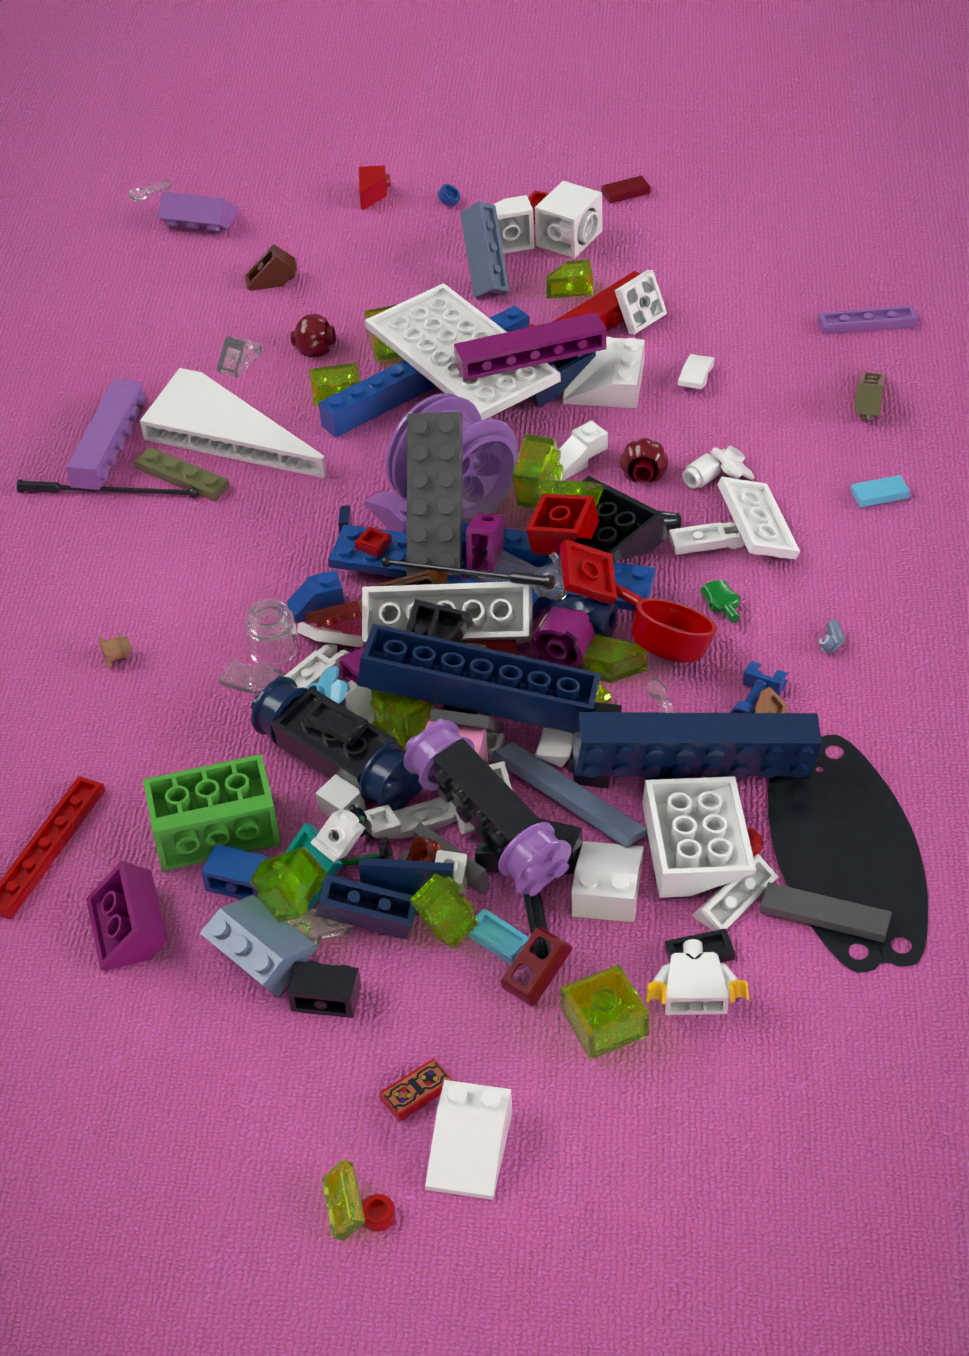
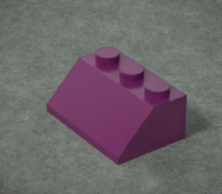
[86,860,168,971]

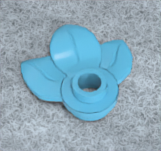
[307,666,350,705]

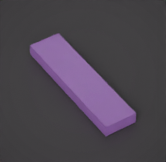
[818,305,918,334]

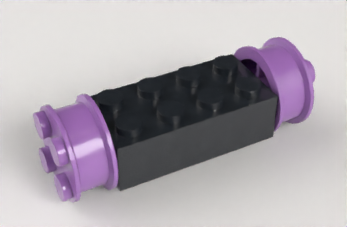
[403,719,571,896]

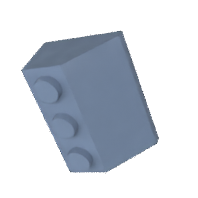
[200,895,318,997]

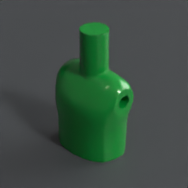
[700,580,740,623]

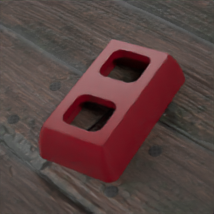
[501,927,572,1006]

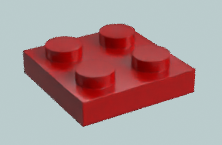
[560,539,617,604]

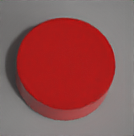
[360,1194,396,1231]

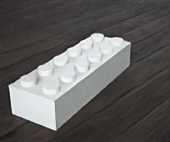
[362,582,533,645]

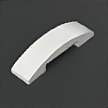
[364,797,457,839]

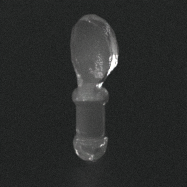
[128,180,171,201]
[647,678,677,713]

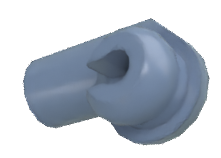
[819,620,845,653]

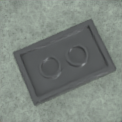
[430,709,505,734]

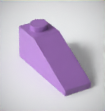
[364,490,407,533]

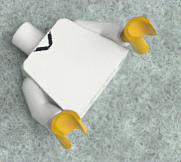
[646,939,749,1015]

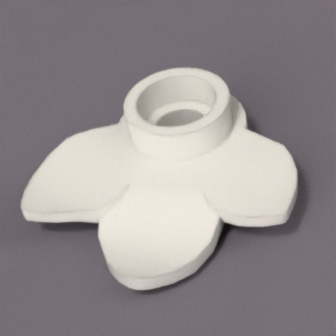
[711,446,754,480]

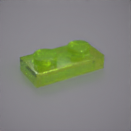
[322,1160,365,1241]

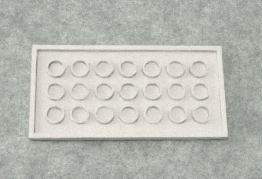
[365,283,561,420]

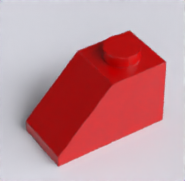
[359,165,391,210]

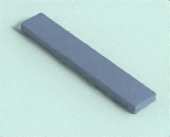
[492,742,647,847]

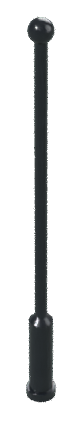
[17,479,199,498]
[381,556,556,589]

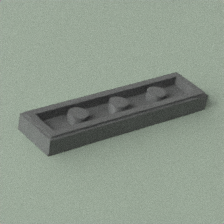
[760,882,892,943]

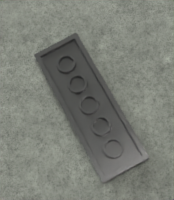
[407,412,463,576]

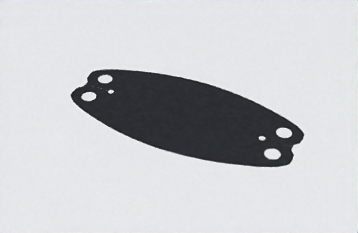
[768,734,928,973]

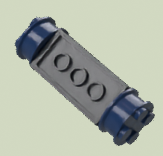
[251,676,423,811]

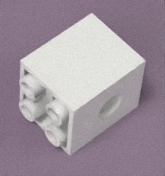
[535,181,602,258]

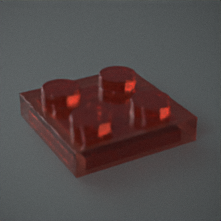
[305,600,362,628]

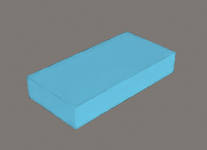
[850,475,910,508]
[464,908,530,965]

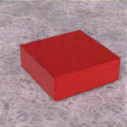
[354,526,392,558]

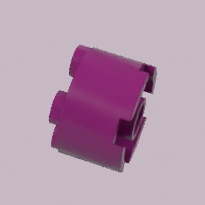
[531,607,595,668]

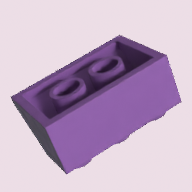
[158,192,239,232]

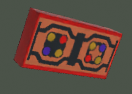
[379,1058,453,1122]

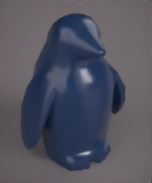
[546,596,618,639]

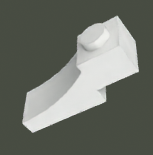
[532,420,608,489]

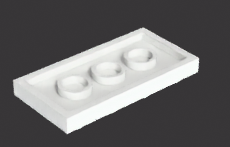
[717,477,800,560]

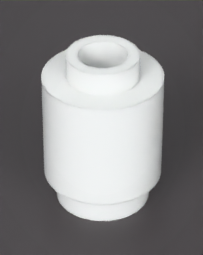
[682,453,721,489]

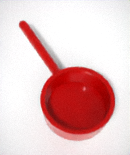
[616,583,717,663]

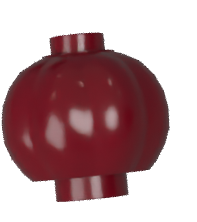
[290,314,336,357]
[620,438,669,482]

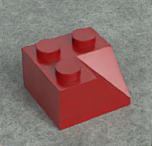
[526,493,599,556]

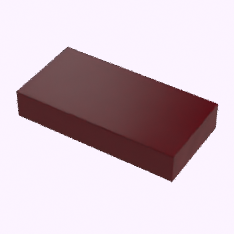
[601,175,651,203]

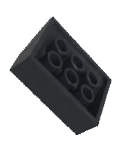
[565,476,668,562]

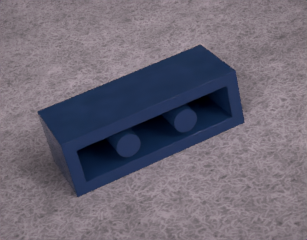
[315,874,419,939]

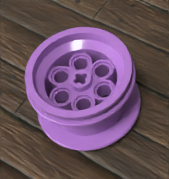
[386,393,518,523]

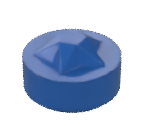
[438,184,460,206]

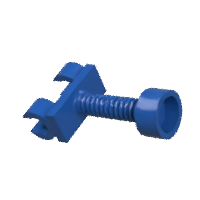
[730,661,788,713]

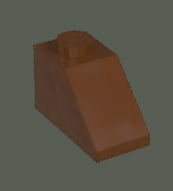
[245,244,297,291]

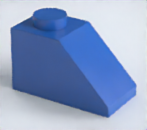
[287,570,345,623]

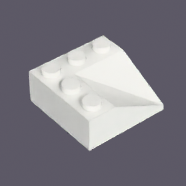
[563,337,645,409]

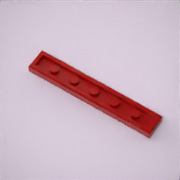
[0,776,105,920]

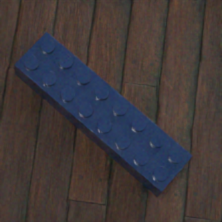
[357,624,601,734]
[573,712,822,778]

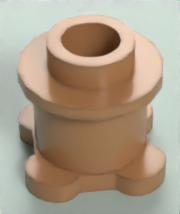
[98,633,132,668]

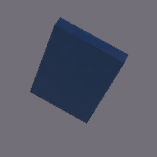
[359,858,456,917]

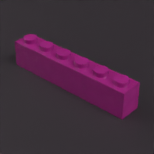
[454,312,606,381]

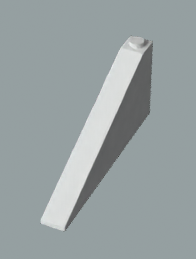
[140,368,327,479]

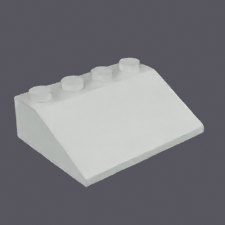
[642,777,756,898]

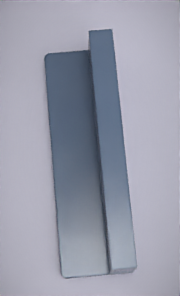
[460,201,510,298]

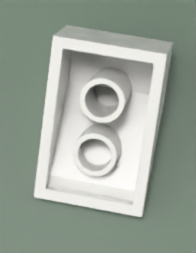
[493,195,535,254]
[571,841,644,922]
[425,1080,513,1200]

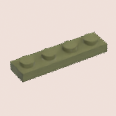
[134,447,230,501]

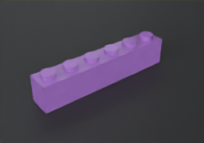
[67,379,146,490]

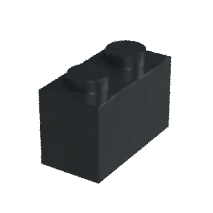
[287,961,361,1018]

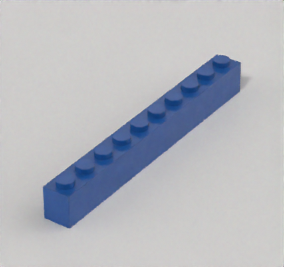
[318,305,530,438]

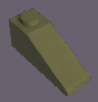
[854,372,886,419]

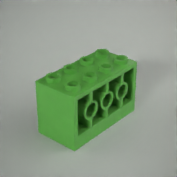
[143,754,281,872]

